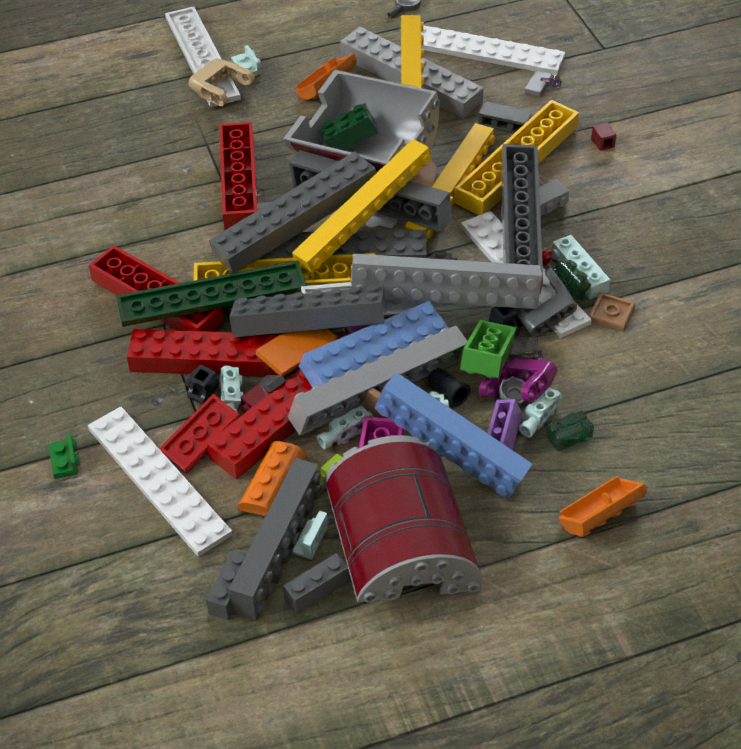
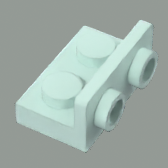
[231,45,262,78]
[293,511,328,560]

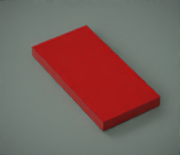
[159,394,241,474]

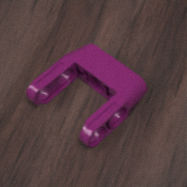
[479,358,557,402]

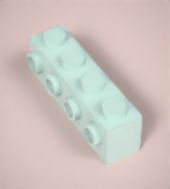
[551,235,610,299]

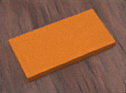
[256,328,338,376]

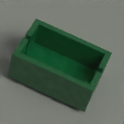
[321,103,378,151]

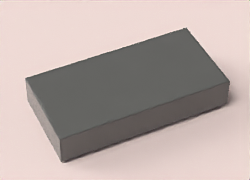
[253,375,285,392]

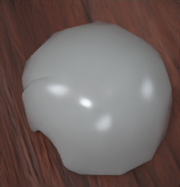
[499,376,529,405]

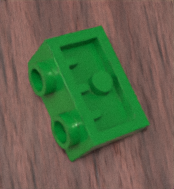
[48,432,81,479]

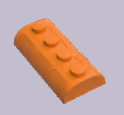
[295,53,357,100]
[237,441,307,516]
[558,476,647,537]

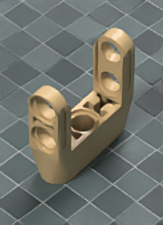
[188,58,255,106]

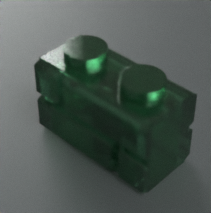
[553,260,591,301]
[546,411,594,451]

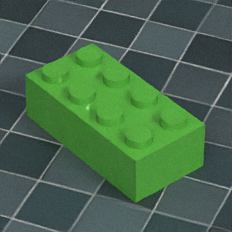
[460,320,516,378]

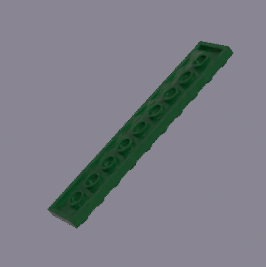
[116,261,306,327]

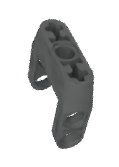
[511,268,577,337]

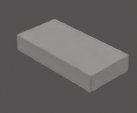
[525,70,552,97]

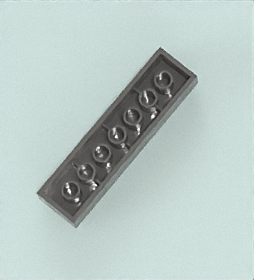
[229,285,387,337]
[228,458,322,620]

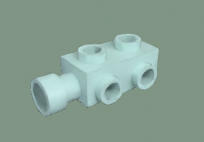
[220,366,243,411]
[519,387,562,438]
[317,406,373,450]

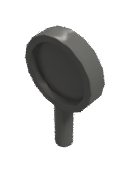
[387,0,421,18]

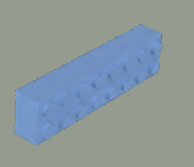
[299,301,448,387]
[374,372,532,500]

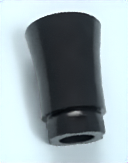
[428,368,470,407]

